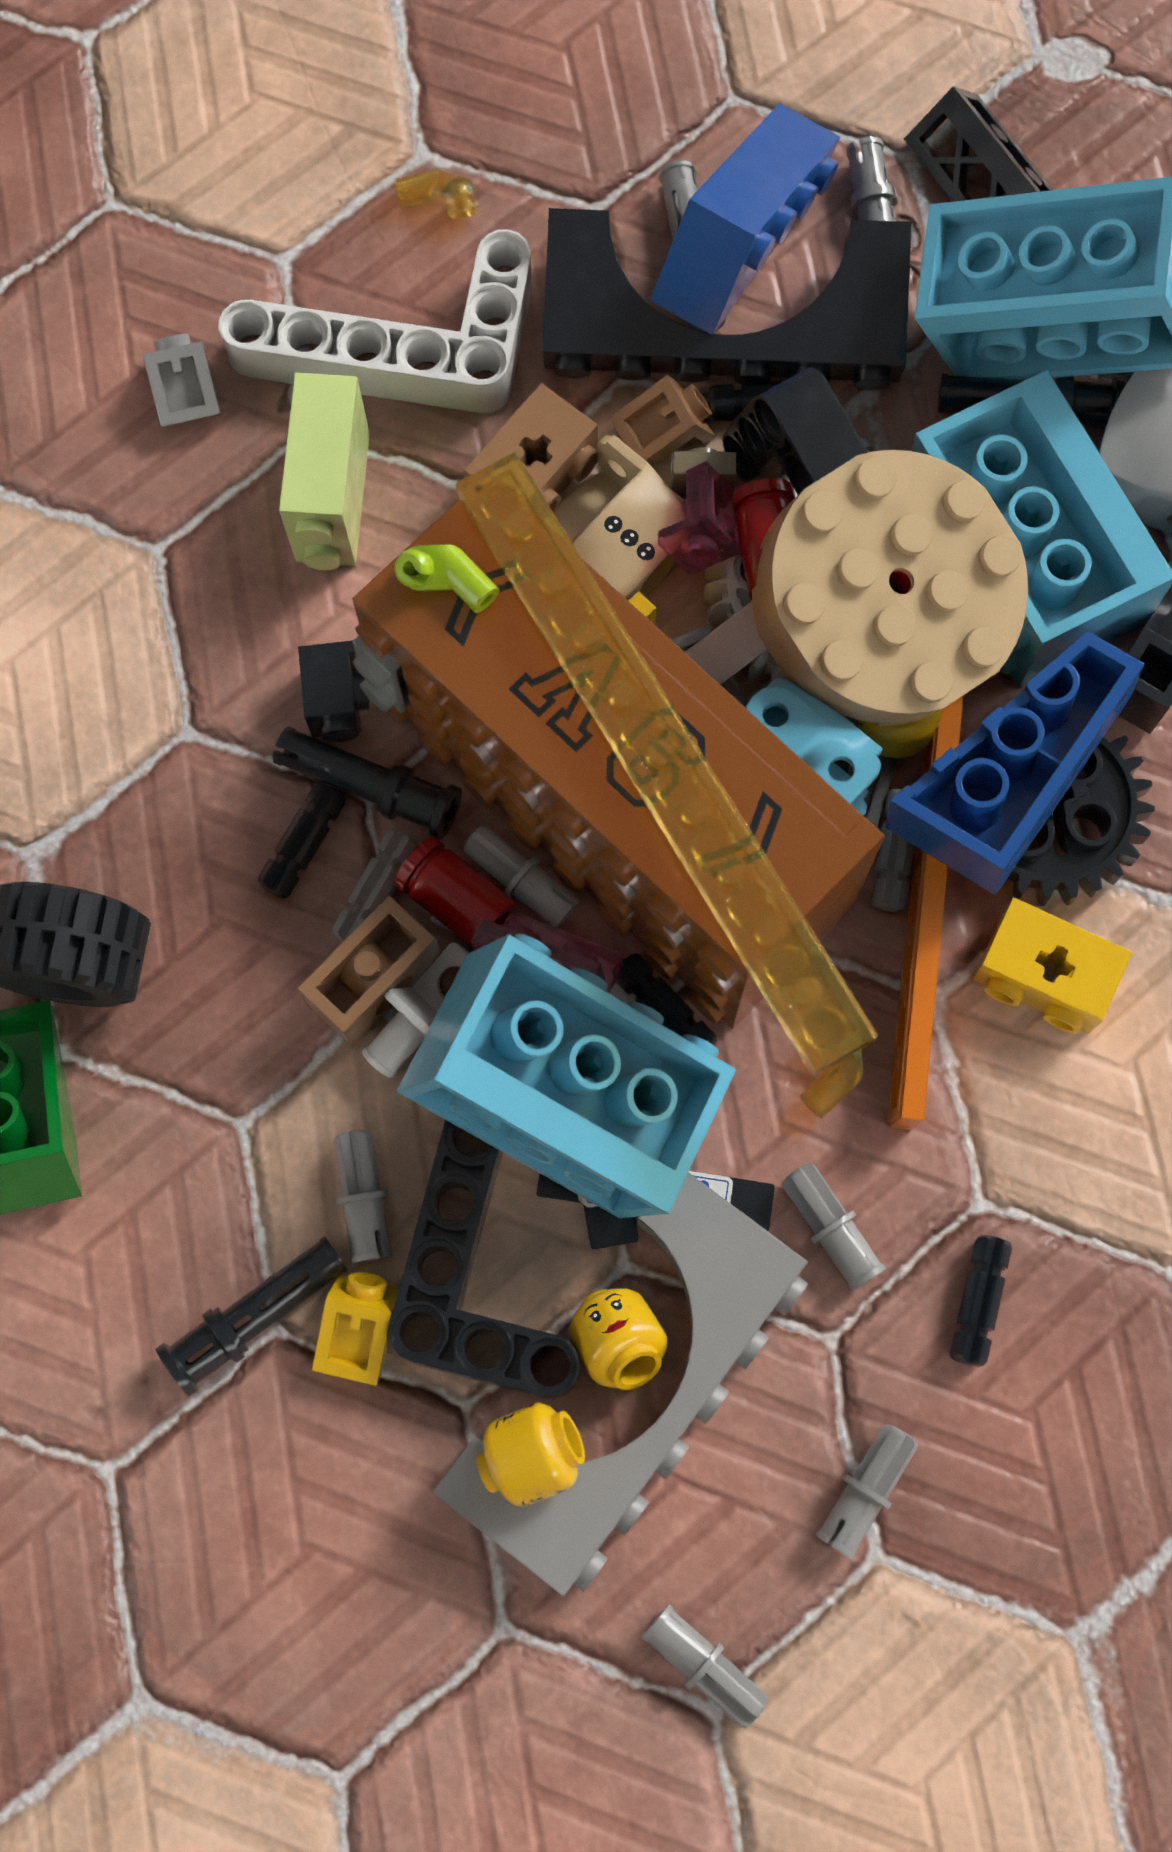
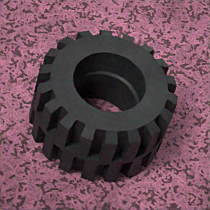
[0,882,151,1007]

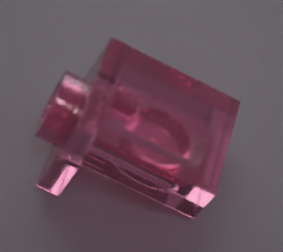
[658,461,741,574]

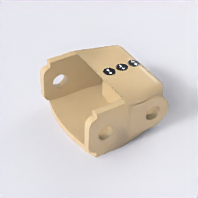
[545,434,703,600]

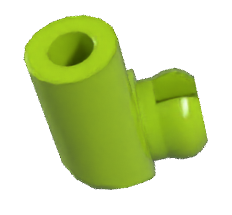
[394,544,500,613]

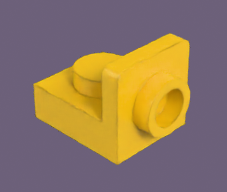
[312,1272,399,1386]

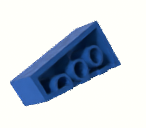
[650,103,840,336]
[885,631,1144,895]

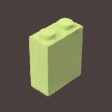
[279,372,370,570]

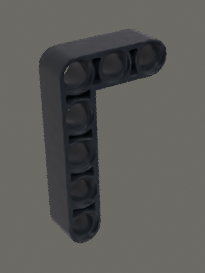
[722,367,868,495]
[389,1120,581,1399]

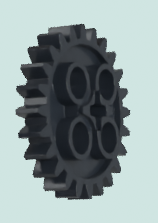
[1007,735,1155,906]

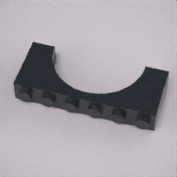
[542,208,912,390]

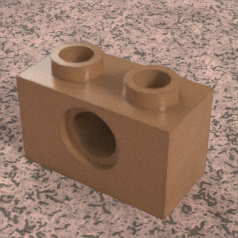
[297,895,441,1048]

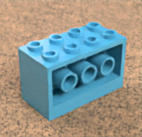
[915,176,1172,380]
[911,370,1172,688]
[396,934,737,1218]

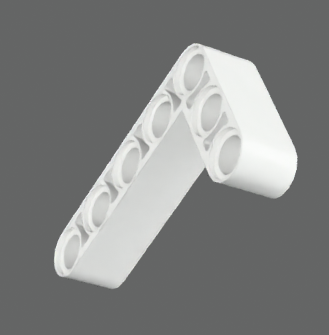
[219,229,532,413]

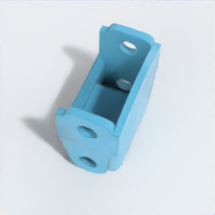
[747,678,883,816]

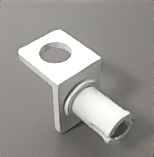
[362,943,469,1078]

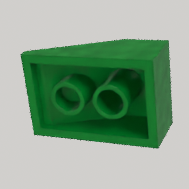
[0,1000,82,1215]

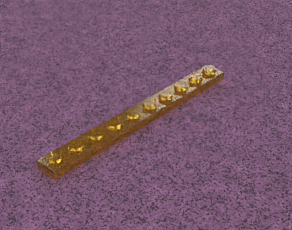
[455,452,878,1077]

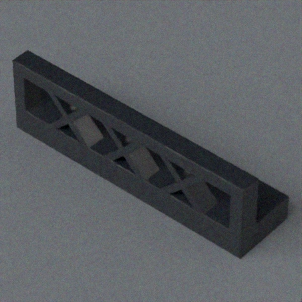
[904,86,1053,202]

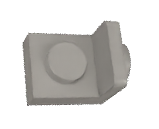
[142,333,221,427]

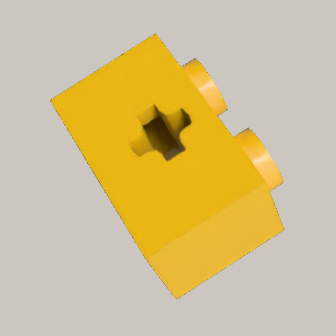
[972,897,1133,1034]

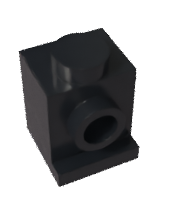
[298,640,370,742]

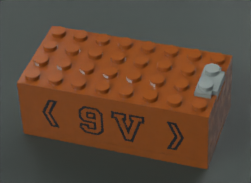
[352,473,885,1029]

